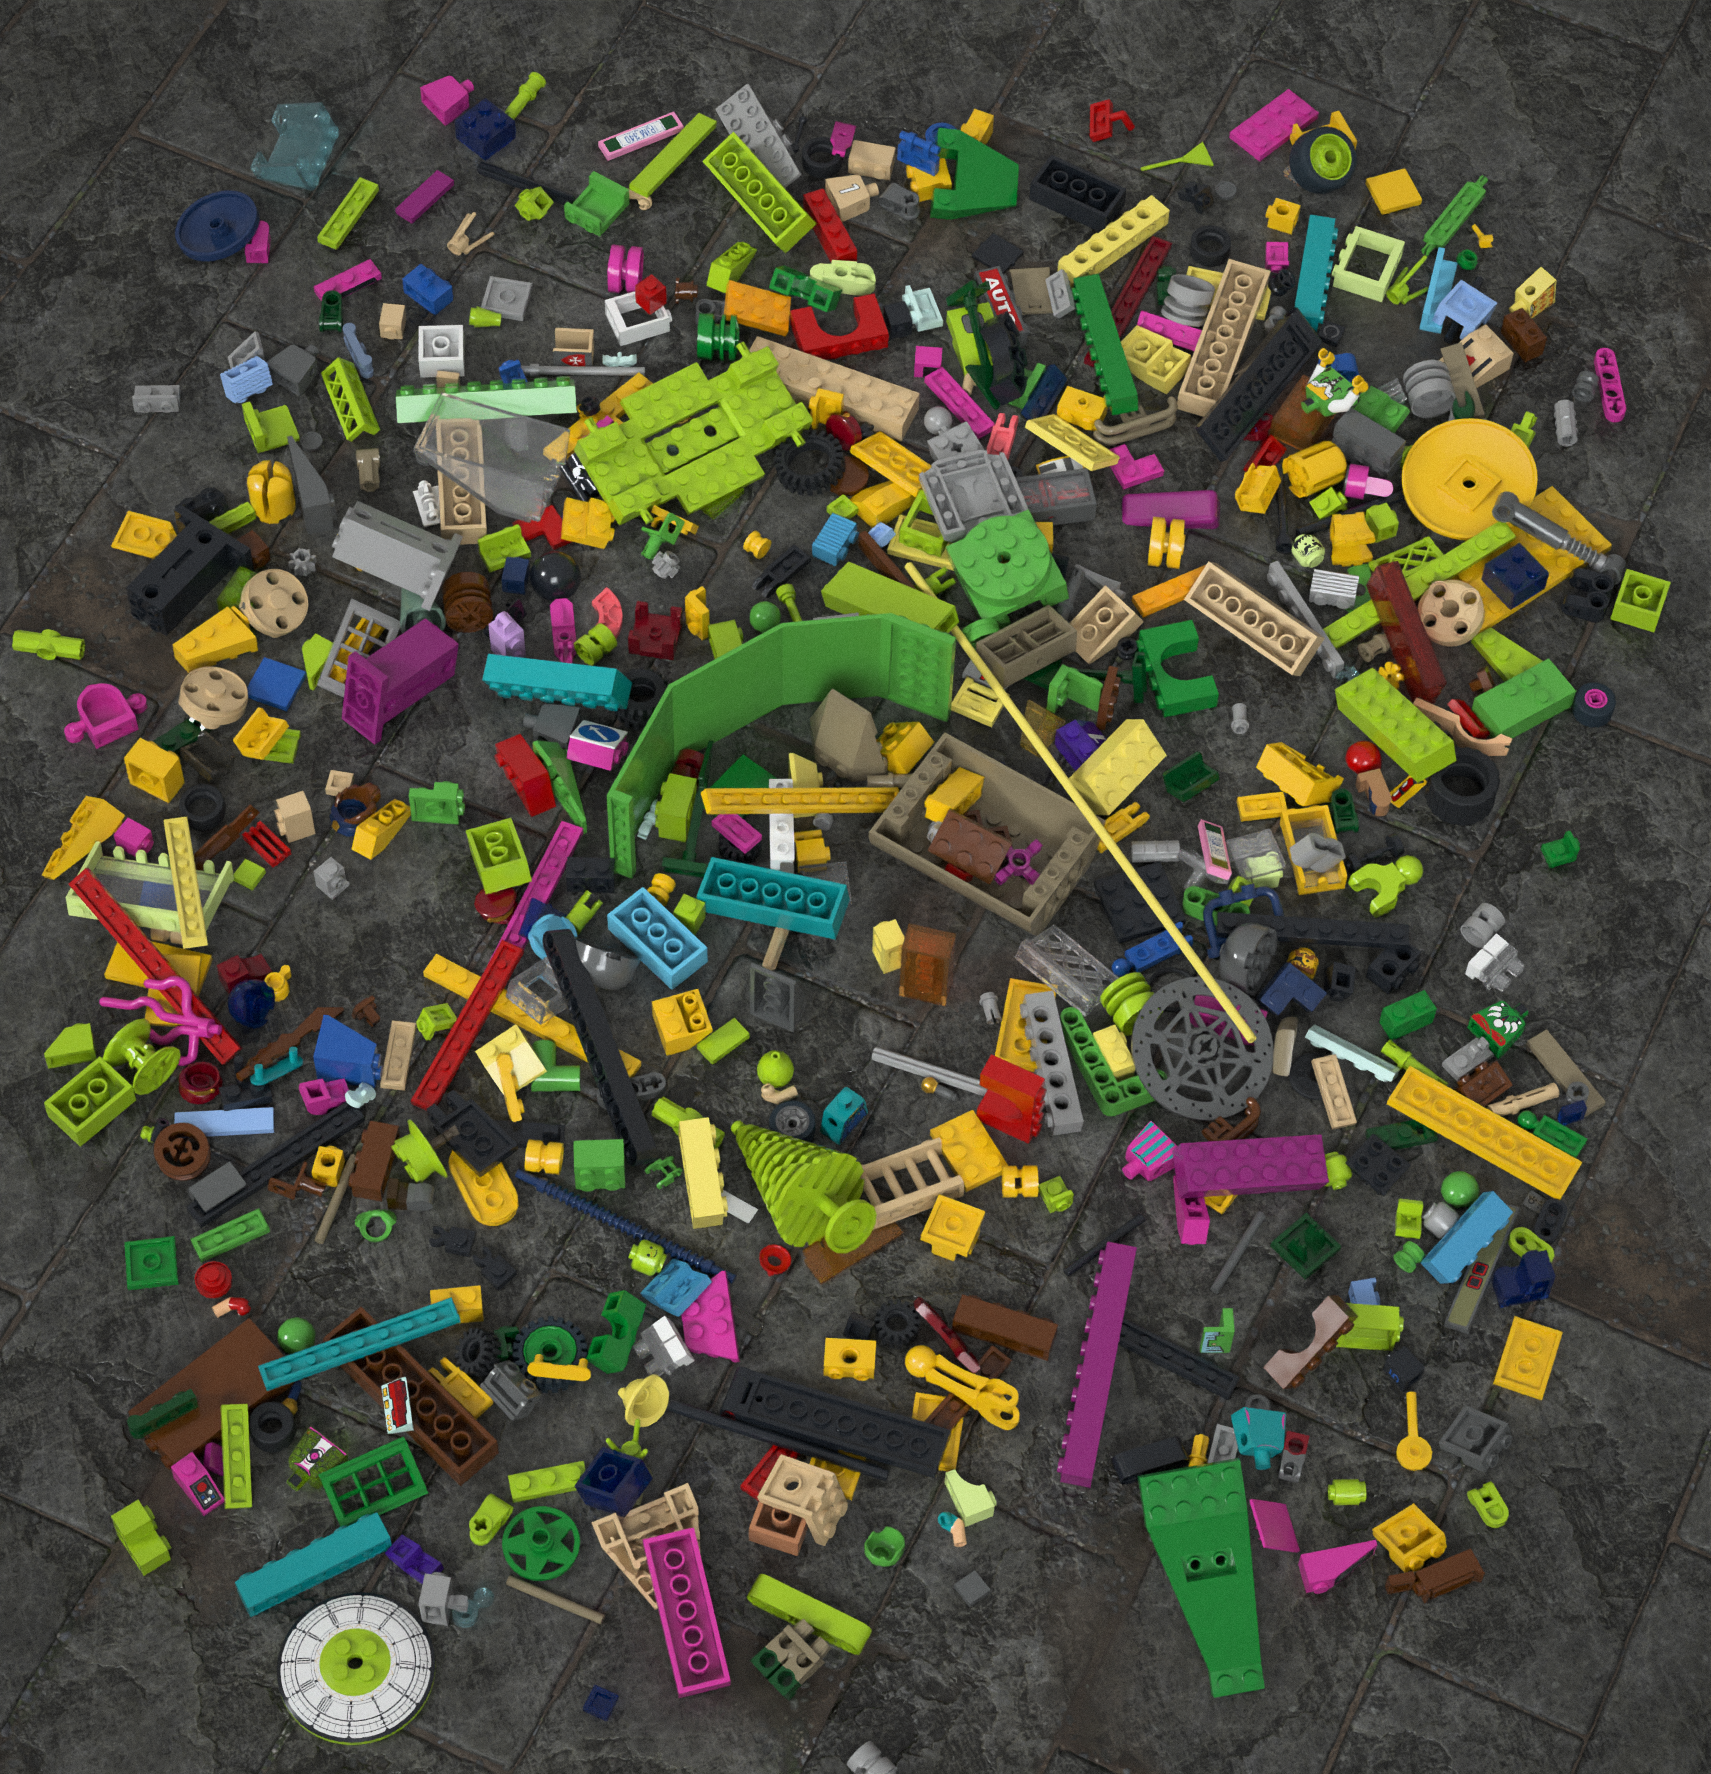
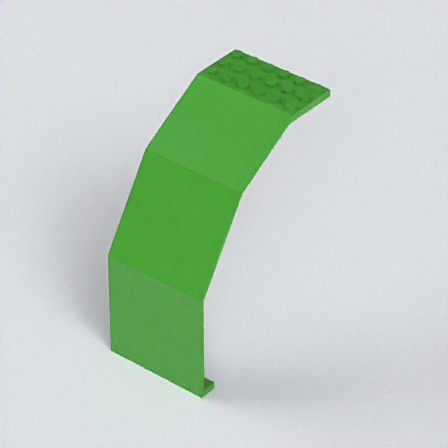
[607,613,956,879]

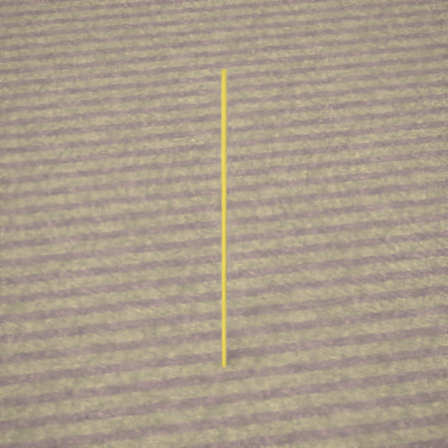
[904,562,1257,1043]

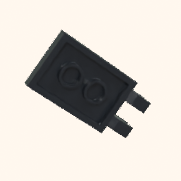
[427,1090,519,1177]

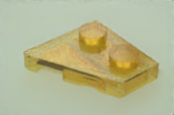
[1020,700,1066,758]

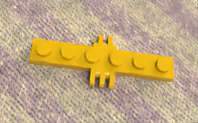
[544,373,653,466]

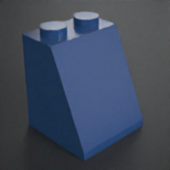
[313,1015,383,1088]

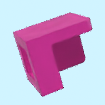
[914,346,942,378]

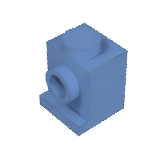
[1348,1278,1380,1305]

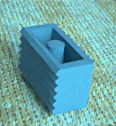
[812,513,859,566]

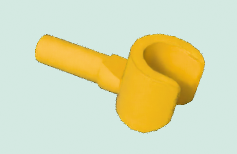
[1472,224,1493,248]

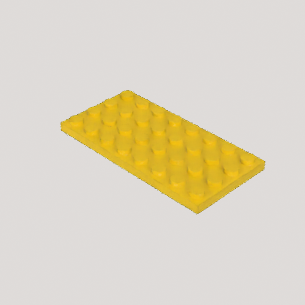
[1435,486,1612,634]

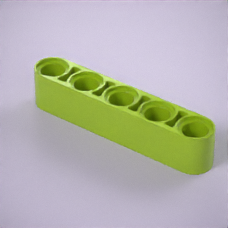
[746,1574,872,1655]

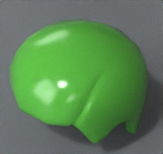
[1441,1171,1480,1209]
[277,1317,316,1354]
[864,1526,905,1567]

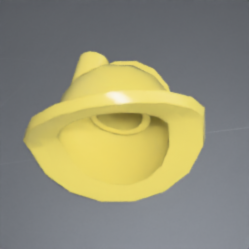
[618,1374,669,1427]

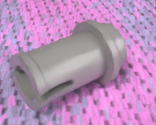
[1231,703,1249,734]
[979,992,1002,1025]

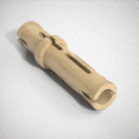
[1487,1083,1560,1116]

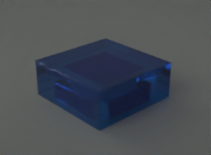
[1557,1100,1587,1126]
[583,1685,619,1722]

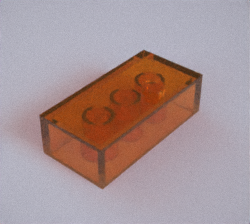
[899,923,956,1006]

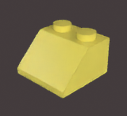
[788,753,823,818]
[475,1024,547,1095]

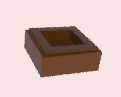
[1385,1571,1416,1594]

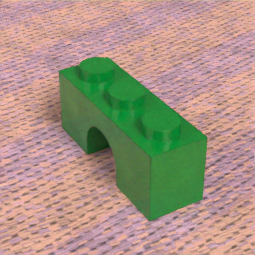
[769,265,842,312]
[586,1290,646,1374]

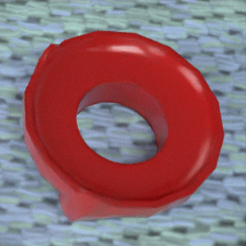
[759,1244,791,1276]

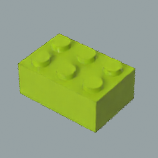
[466,818,532,894]
[44,1056,136,1147]

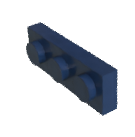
[1021,364,1067,421]

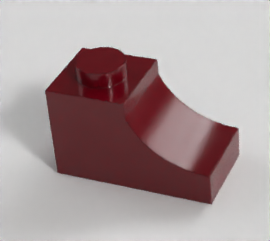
[216,954,272,998]

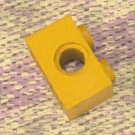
[823,1338,876,1381]

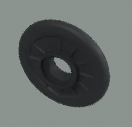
[1289,1053,1327,1100]

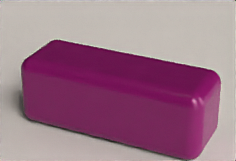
[1122,490,1220,529]

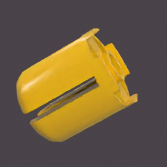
[1282,441,1347,498]
[247,460,296,524]

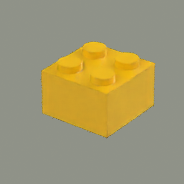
[124,738,185,803]

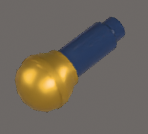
[282,1381,302,1415]

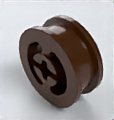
[154,1123,211,1181]

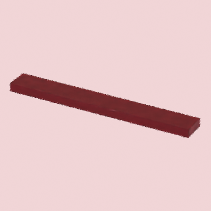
[1084,236,1172,367]

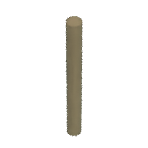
[314,1154,356,1244]
[506,1575,605,1624]

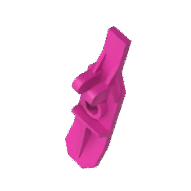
[830,121,856,157]
[550,598,577,664]

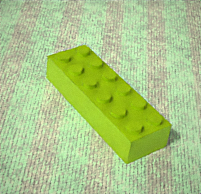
[703,132,817,254]
[1335,668,1456,783]

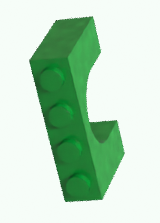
[1136,620,1219,718]

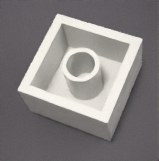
[419,325,465,378]

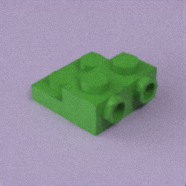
[1352,386,1410,433]
[409,781,465,825]

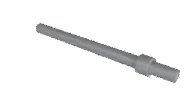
[521,364,645,377]

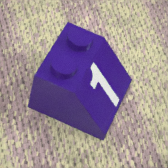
[1055,720,1107,771]

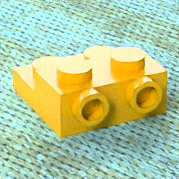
[561,497,615,549]
[1372,1503,1447,1573]

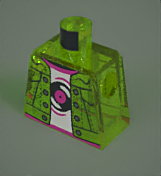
[286,1426,349,1492]

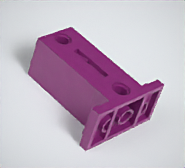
[342,618,459,745]

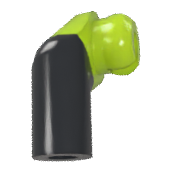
[140,1118,169,1143]

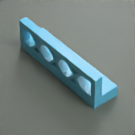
[1419,247,1457,334]

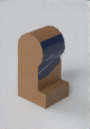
[1355,768,1392,817]

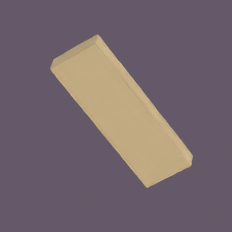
[380,1020,417,1091]
[1311,1054,1357,1130]

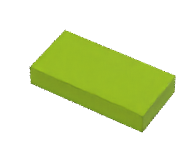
[697,1018,750,1065]

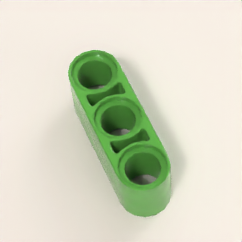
[1182,886,1250,926]

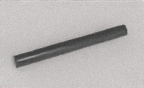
[1210,1211,1266,1294]

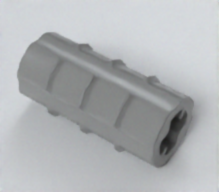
[1554,400,1578,447]
[1131,840,1180,863]

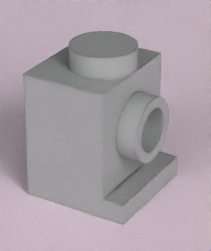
[314,857,350,900]

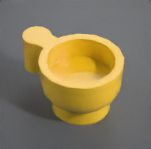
[262,965,291,1002]

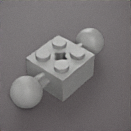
[924,406,984,462]

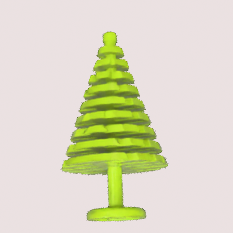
[731,1121,877,1254]

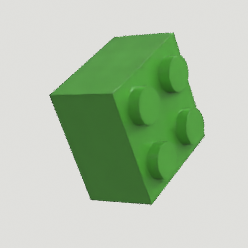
[574,1139,625,1192]

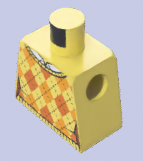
[1509,267,1556,319]

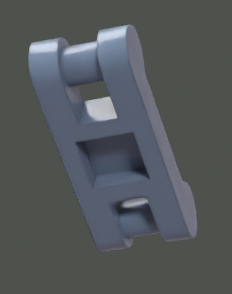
[343,323,374,379]

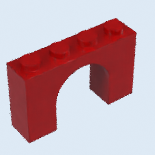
[790,293,889,360]
[977,1054,1047,1144]

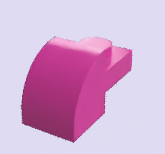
[299,1078,349,1115]

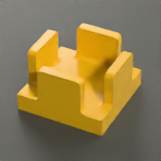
[920,1194,985,1261]

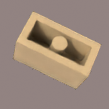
[848,140,896,181]
[274,791,315,843]

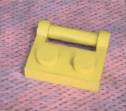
[951,677,1010,727]

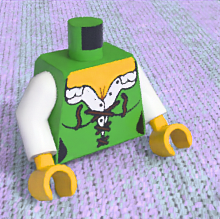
[1301,348,1369,417]

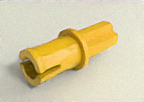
[1188,1434,1209,1467]

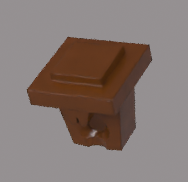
[351,995,381,1028]

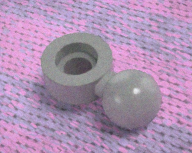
[1264,306,1287,333]

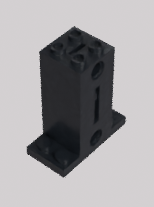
[126,505,255,636]

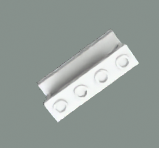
[769,779,794,874]

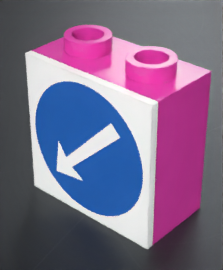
[566,720,629,771]

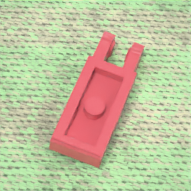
[986,413,1019,460]

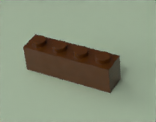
[952,1294,1058,1361]

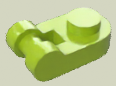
[1467,1481,1509,1528]

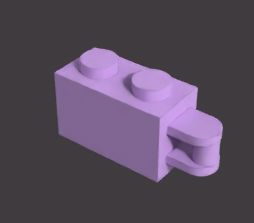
[488,611,526,658]

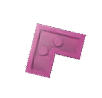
[1109,444,1164,489]

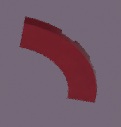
[913,1297,981,1374]

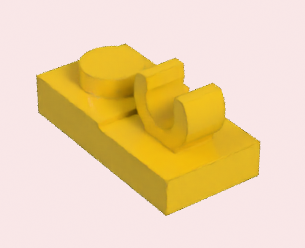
[651,505,699,535]

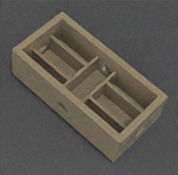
[976,605,1077,689]

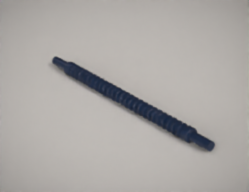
[515,1168,737,1284]

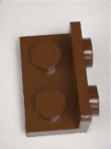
[1453,1061,1512,1107]

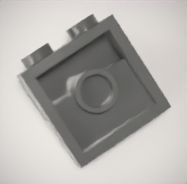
[1438,1405,1512,1473]

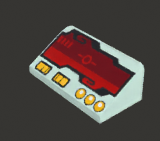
[381,1377,413,1434]

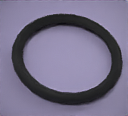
[1148,967,1196,1012]

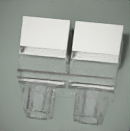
[1465,934,1525,992]
[633,1316,695,1376]

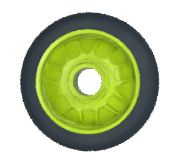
[1289,126,1357,194]

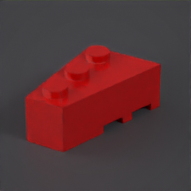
[494,734,556,817]

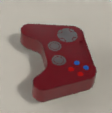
[1243,412,1274,441]

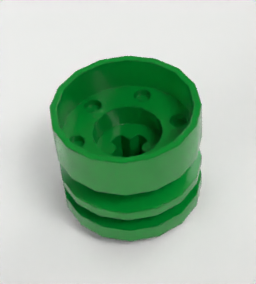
[697,313,740,361]

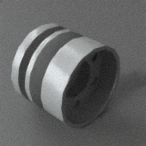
[1161,274,1215,327]
[1403,360,1456,418]

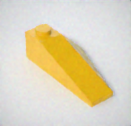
[849,480,916,528]
[42,796,125,880]

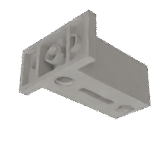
[332,501,463,611]

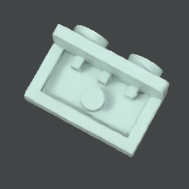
[902,285,943,332]

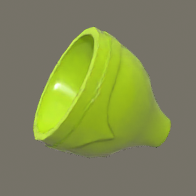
[757,1050,794,1088]

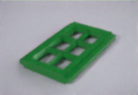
[318,1436,428,1527]

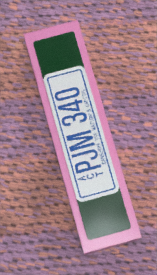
[598,112,684,161]
[1198,819,1232,880]

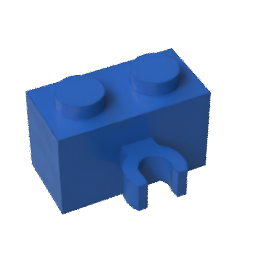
[402,264,453,315]

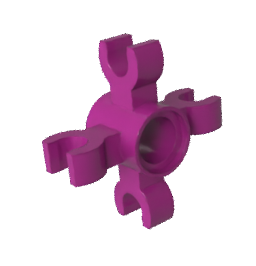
[994,839,1043,886]

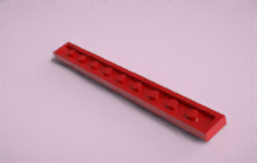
[69,868,243,1065]

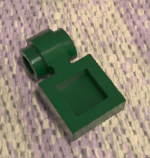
[1156,266,1176,305]

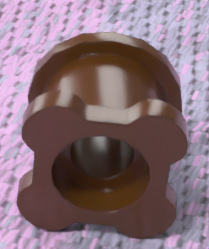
[675,278,698,304]

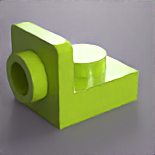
[416,1003,457,1041]
[1038,1176,1074,1213]

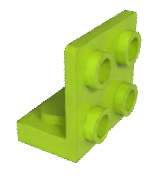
[242,401,300,453]

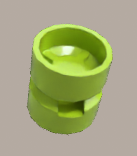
[574,623,617,666]

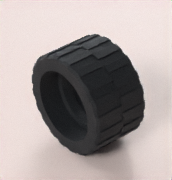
[1425,747,1500,826]

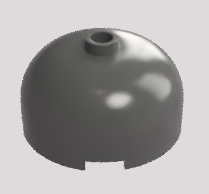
[1219,923,1277,996]
[575,937,640,992]

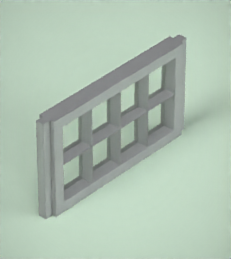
[317,599,400,698]

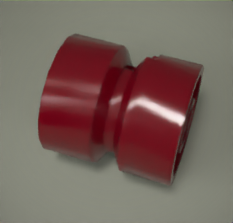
[671,749,704,789]

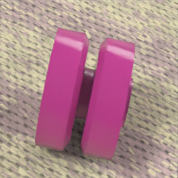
[607,244,644,293]

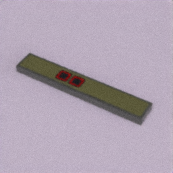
[1444,1203,1520,1334]

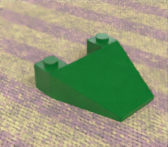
[930,128,1019,220]

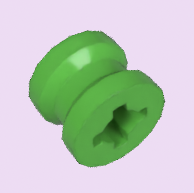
[1393,1241,1425,1273]

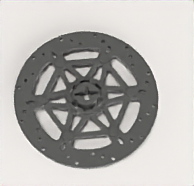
[1131,977,1274,1121]

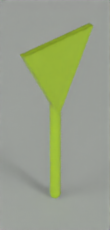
[1141,142,1214,171]

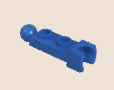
[1112,922,1193,977]

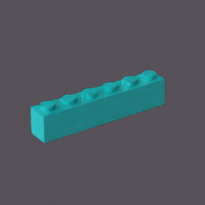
[1295,215,1338,332]
[235,1512,392,1618]

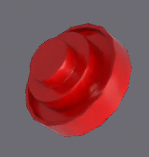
[194,1261,233,1299]

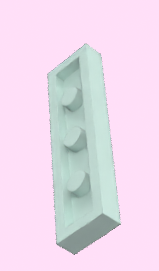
[1305,1025,1400,1082]

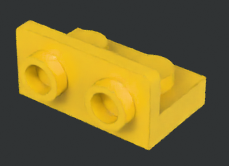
[809,388,844,429]

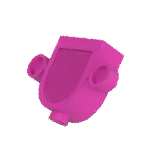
[64,683,147,749]

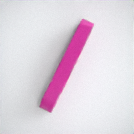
[1594,348,1626,423]

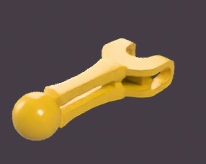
[905,1345,1020,1430]

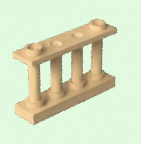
[860,1137,964,1230]

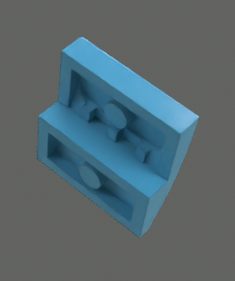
[641,1259,712,1317]

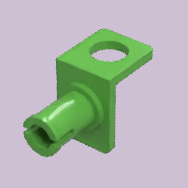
[641,512,685,560]

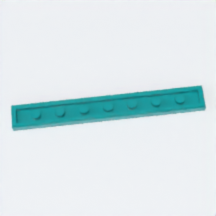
[258,1297,461,1391]

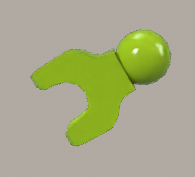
[1348,855,1423,918]

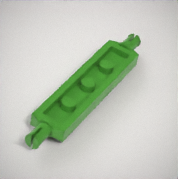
[1421,175,1488,256]

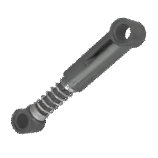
[1492,491,1626,585]

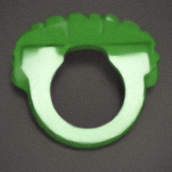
[355,1209,397,1242]

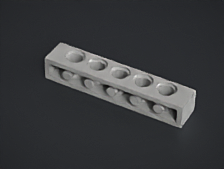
[1020,991,1084,1136]

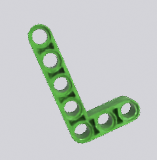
[1060,1007,1167,1117]

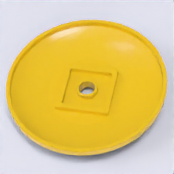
[1402,418,1538,541]

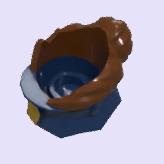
[329,782,381,837]

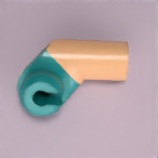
[938,1512,967,1547]

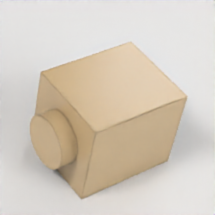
[379,303,406,339]

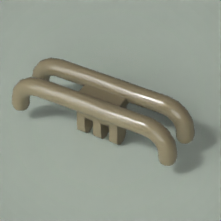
[1093,397,1178,446]

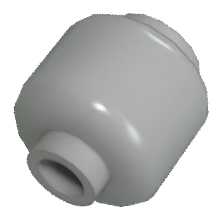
[1422,1202,1459,1239]

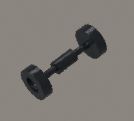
[1343,833,1404,875]

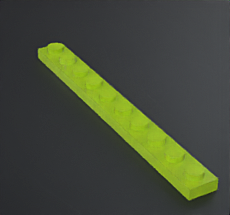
[1323,521,1516,649]

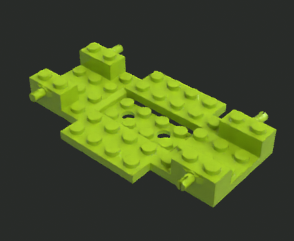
[574,342,813,526]

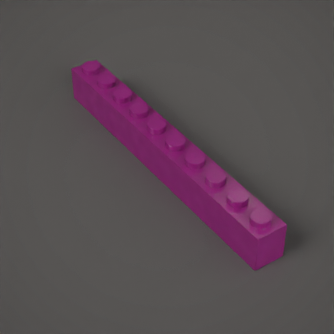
[1057,1242,1137,1488]

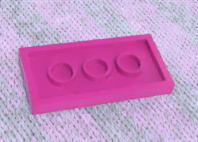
[1229,89,1319,162]

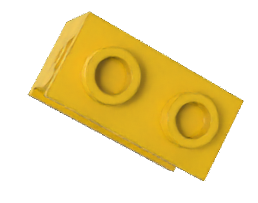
[1235,463,1281,514]

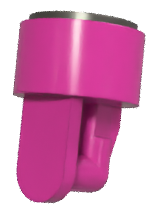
[1343,463,1393,500]

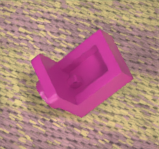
[1265,242,1289,273]

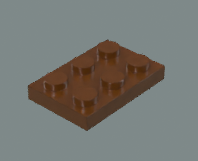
[927,808,1013,885]

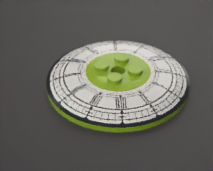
[277,1592,436,1745]

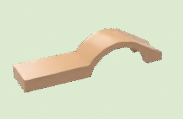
[1413,697,1512,756]

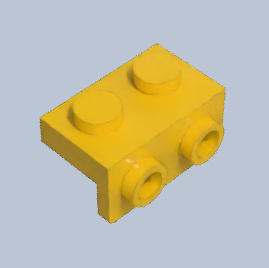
[685,586,710,641]
[233,707,289,760]

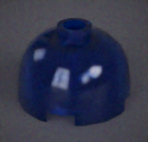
[228,979,275,1028]

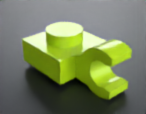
[1511,411,1537,448]

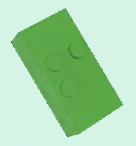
[1471,658,1576,739]

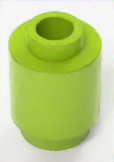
[1328,1479,1366,1505]

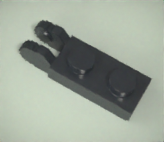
[752,544,811,598]

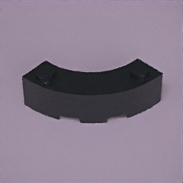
[980,311,1028,406]

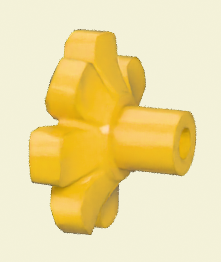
[1378,662,1404,689]

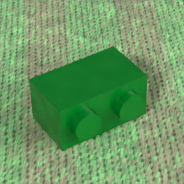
[1379,990,1437,1041]

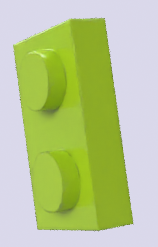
[478,524,531,573]

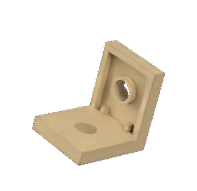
[757,1454,848,1546]

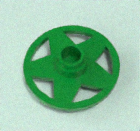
[502,1506,580,1581]

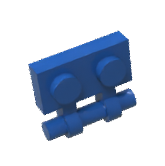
[897,130,941,176]

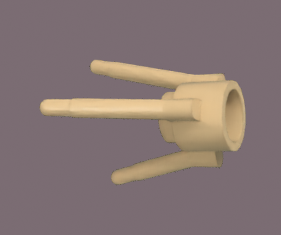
[447,212,495,256]

